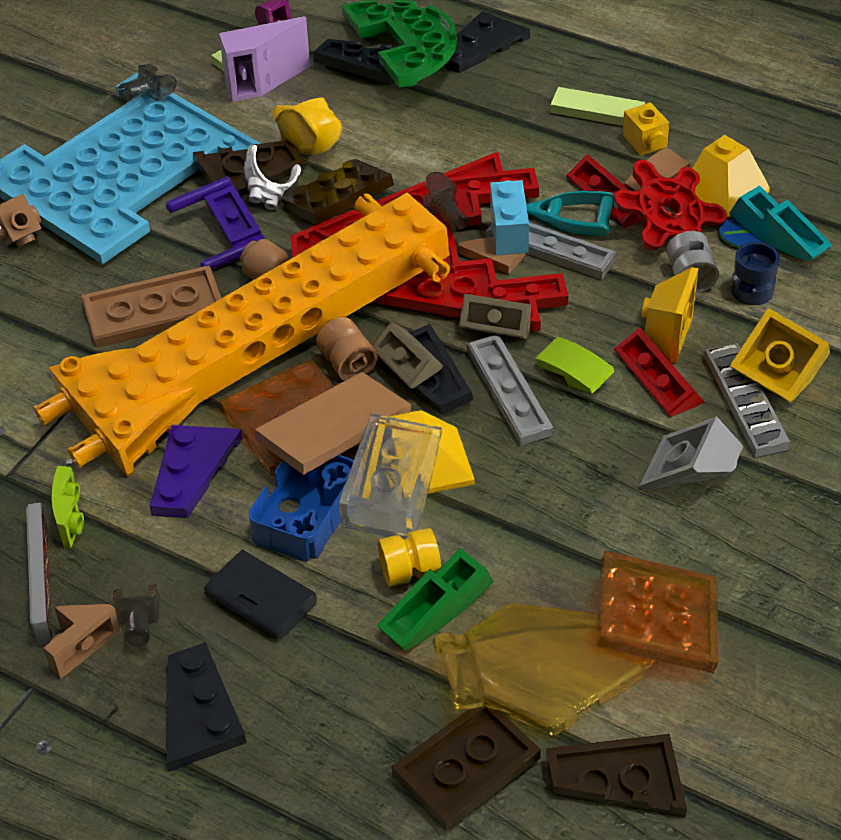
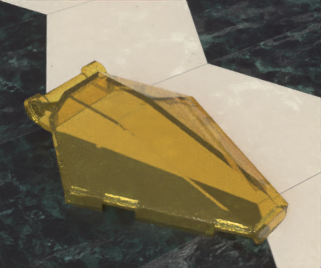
[432,602,671,736]

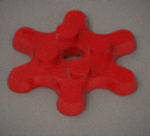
[614,160,727,251]

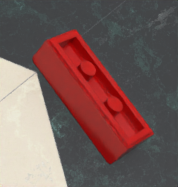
[566,154,641,228]
[614,327,704,417]

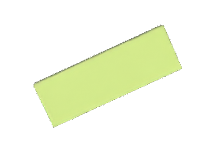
[550,87,645,126]

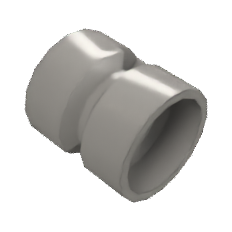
[667,231,719,293]

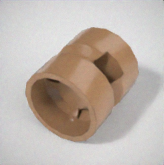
[316,317,378,381]

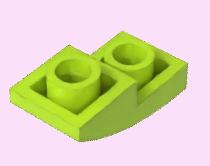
[535,337,615,394]
[52,466,84,549]

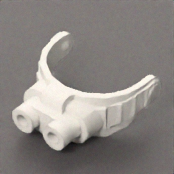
[244,144,301,210]

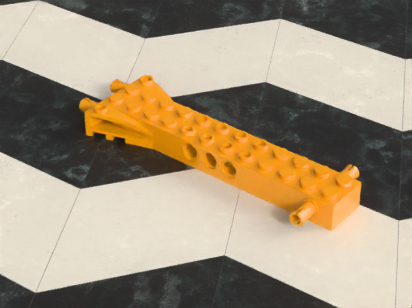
[33,193,450,477]

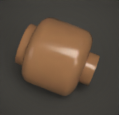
[240,239,289,280]

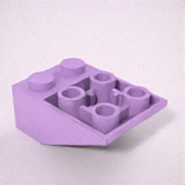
[219,16,310,102]

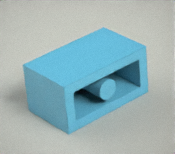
[490,180,529,255]

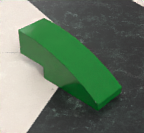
[377,548,494,651]

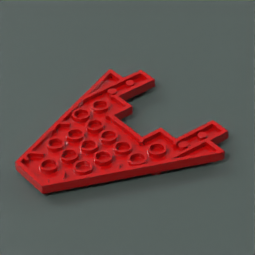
[290,152,569,331]

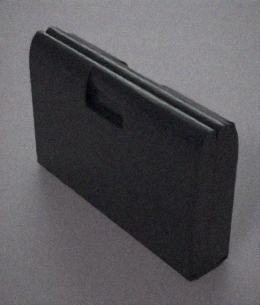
[203,549,317,639]

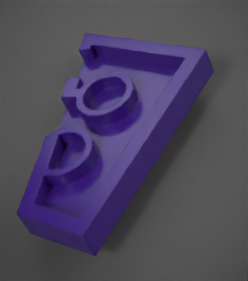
[150,425,243,518]

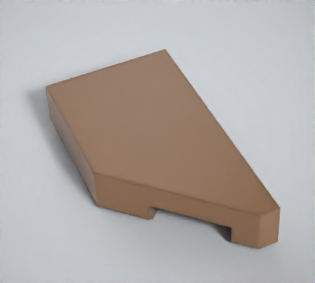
[457,237,525,275]

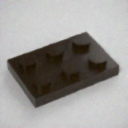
[281,159,394,225]
[391,697,541,831]

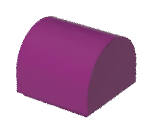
[255,0,291,25]

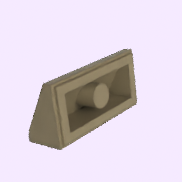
[459,294,531,339]
[373,322,443,389]

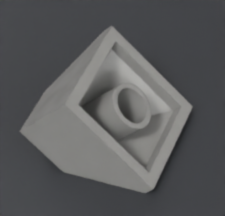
[639,416,743,491]

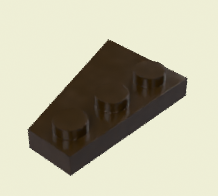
[193,140,305,197]
[546,734,687,817]

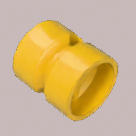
[377,527,442,588]

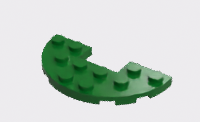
[341,0,457,88]

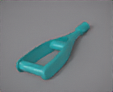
[526,191,615,237]

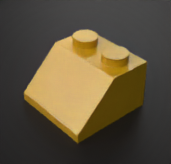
[730,308,830,403]

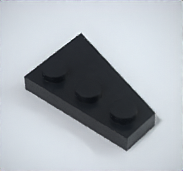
[443,11,530,73]
[313,39,394,85]
[376,324,474,414]
[167,642,246,772]

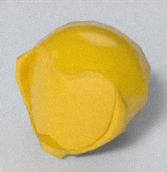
[272,97,343,156]

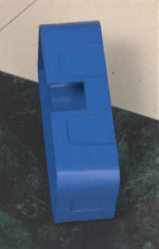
[249,455,358,562]

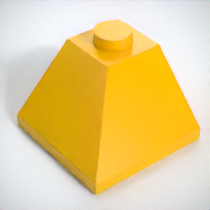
[692,135,770,219]
[641,267,698,364]
[386,410,475,499]

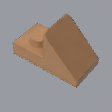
[44,604,120,679]

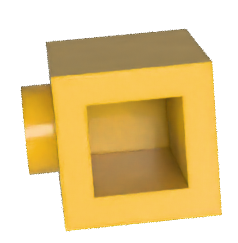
[622,102,669,156]

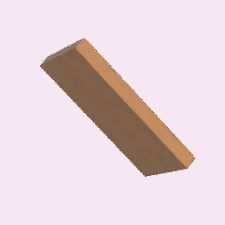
[81,265,221,348]
[255,372,411,475]

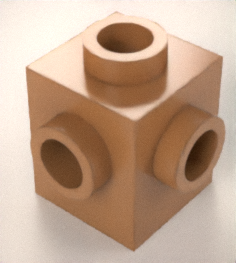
[0,194,41,248]

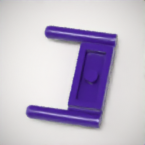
[166,176,266,270]

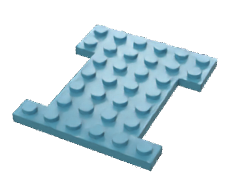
[0,73,261,264]

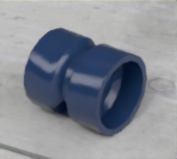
[731,242,780,305]

